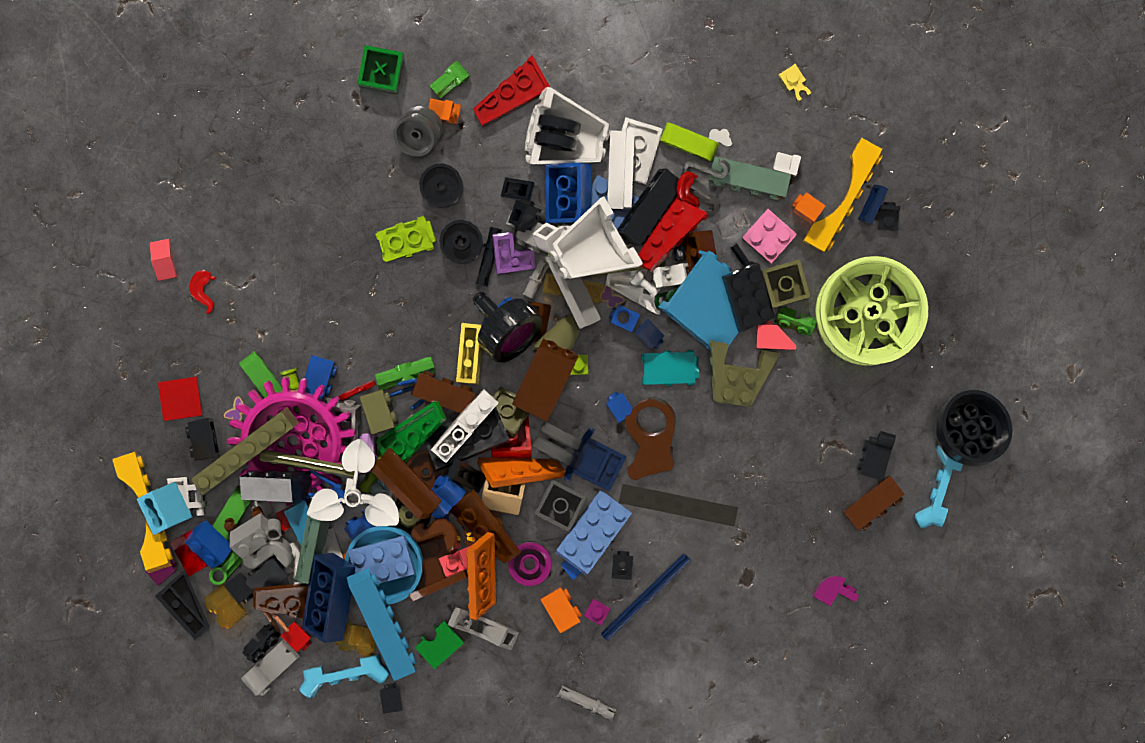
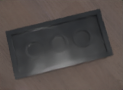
[425,407,510,471]

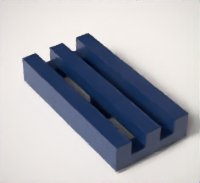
[858,185,888,224]

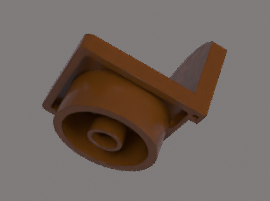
[409,538,468,601]

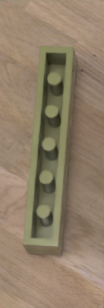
[191,407,299,495]

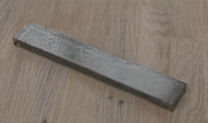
[619,484,738,526]

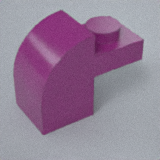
[812,576,859,606]

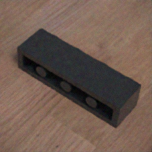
[617,168,679,246]

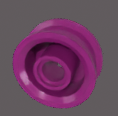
[508,542,551,586]

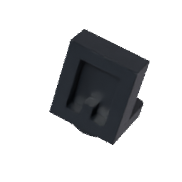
[878,202,900,231]

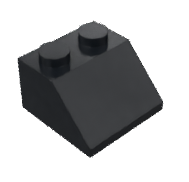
[185,418,220,461]

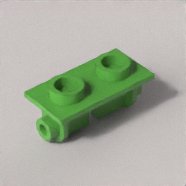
[774,306,817,336]

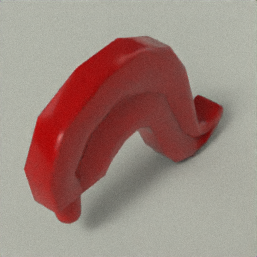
[676,171,699,208]
[189,270,216,314]
[338,380,376,401]

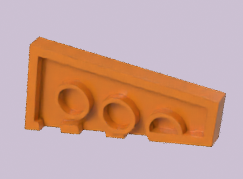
[477,457,565,488]

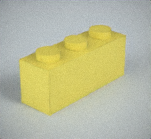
[456,323,482,385]

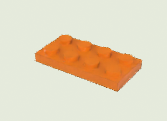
[466,532,496,620]

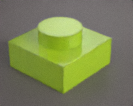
[570,355,588,375]

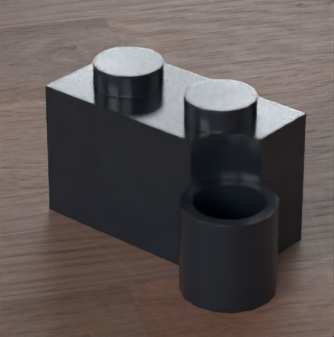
[857,431,896,480]

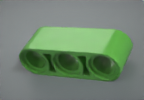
[239,351,282,398]
[213,485,252,540]

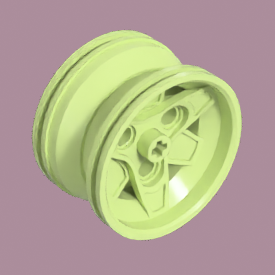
[815,256,928,366]

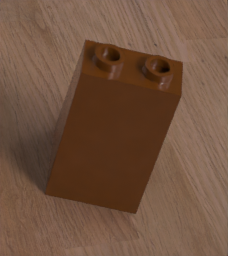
[512,339,579,422]

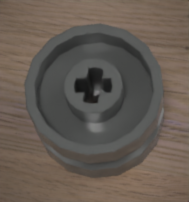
[394,106,443,157]
[532,421,582,465]

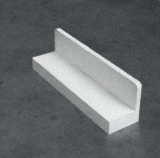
[607,129,635,210]

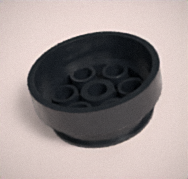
[936,390,1013,467]

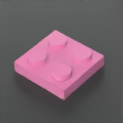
[742,209,797,264]

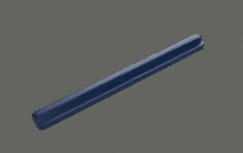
[601,554,691,641]

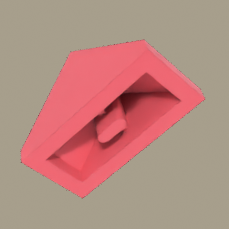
[150,239,177,281]

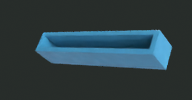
[347,568,417,681]

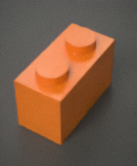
[792,192,826,224]
[540,587,582,633]

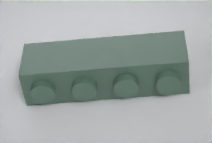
[708,156,791,201]

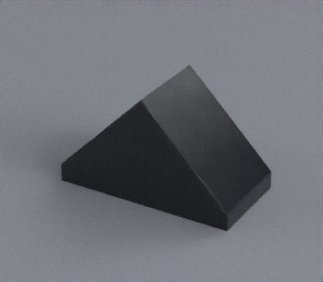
[501,177,535,203]

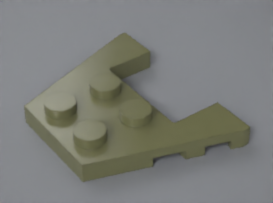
[709,340,780,407]

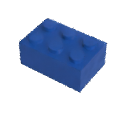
[545,163,591,224]

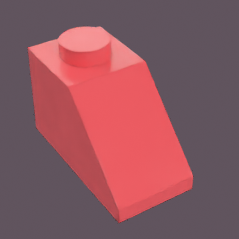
[756,321,796,350]

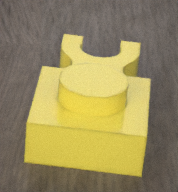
[779,64,811,102]

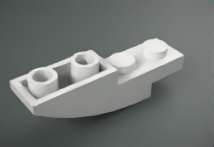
[431,389,499,463]

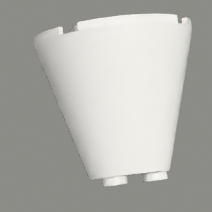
[525,87,610,164]
[549,196,643,279]

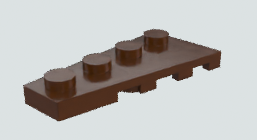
[448,489,521,563]

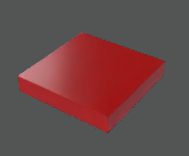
[158,377,203,421]

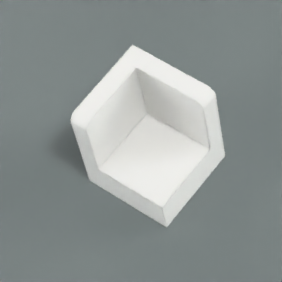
[773,152,801,177]

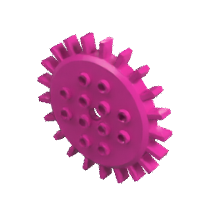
[227,376,356,506]

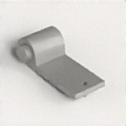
[241,639,301,696]

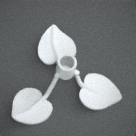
[307,439,399,526]

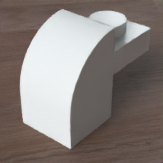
[533,223,571,253]
[653,263,689,288]

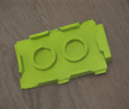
[376,216,437,262]

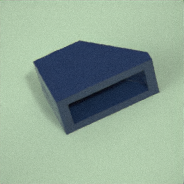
[634,318,665,350]

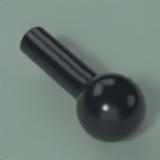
[730,243,755,268]

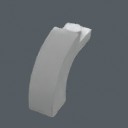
[448,607,519,650]

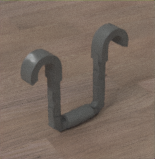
[681,159,731,215]

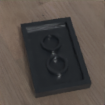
[722,263,775,332]

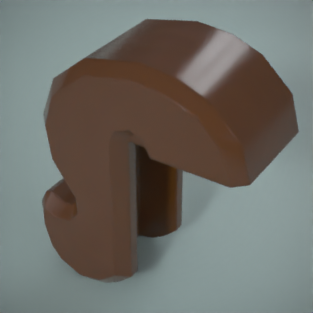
[411,519,461,555]

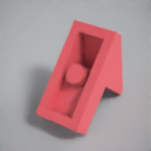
[438,546,470,577]

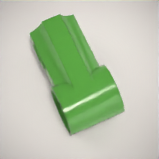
[430,60,470,99]
[209,550,243,585]

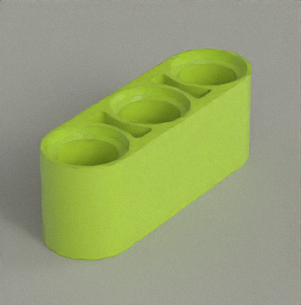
[660,122,719,162]

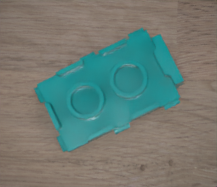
[642,350,699,386]

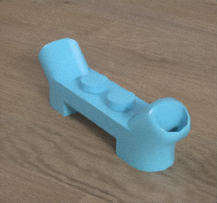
[915,445,963,529]
[299,654,390,699]

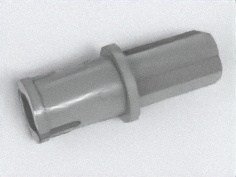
[523,260,549,300]

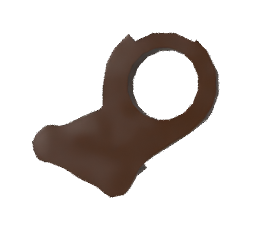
[625,397,676,480]

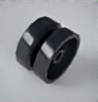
[533,115,581,152]
[419,163,463,208]
[439,220,483,264]

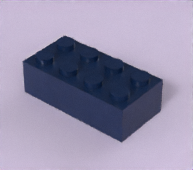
[302,553,356,643]

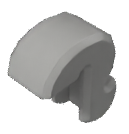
[243,537,292,569]

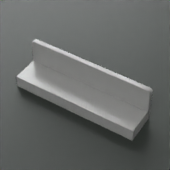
[545,256,601,330]

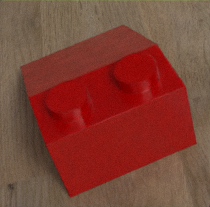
[491,417,531,458]

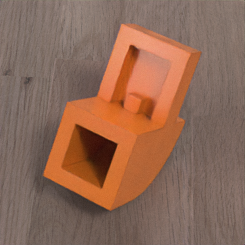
[428,98,461,124]

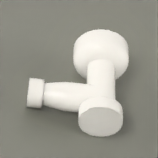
[630,270,660,298]

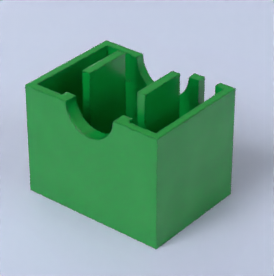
[415,620,465,670]

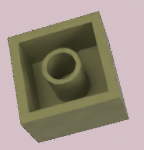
[762,259,811,309]
[360,389,398,435]

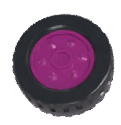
[472,292,543,363]

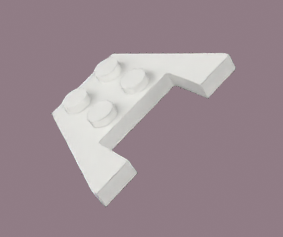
[606,243,673,315]

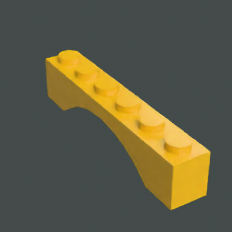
[803,138,883,253]
[112,452,173,573]

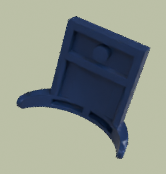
[564,428,627,491]

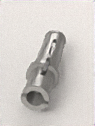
[557,685,616,721]

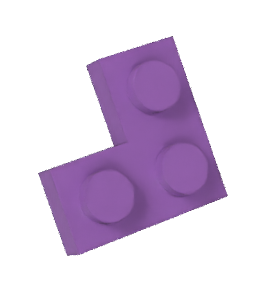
[492,232,536,274]

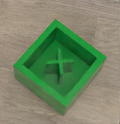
[357,45,404,93]

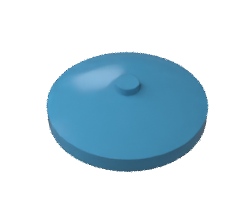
[345,526,424,605]

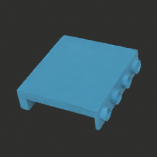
[659,250,739,350]

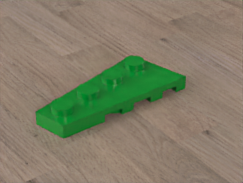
[376,401,446,463]

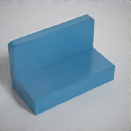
[284,499,309,545]

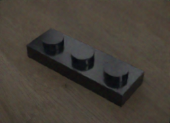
[447,459,486,493]

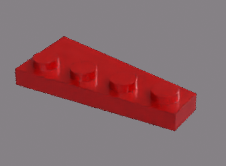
[473,55,550,127]
[638,197,709,272]

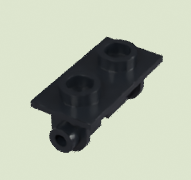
[242,624,281,663]

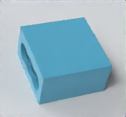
[137,482,192,535]

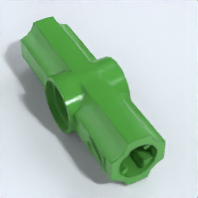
[375,356,436,390]

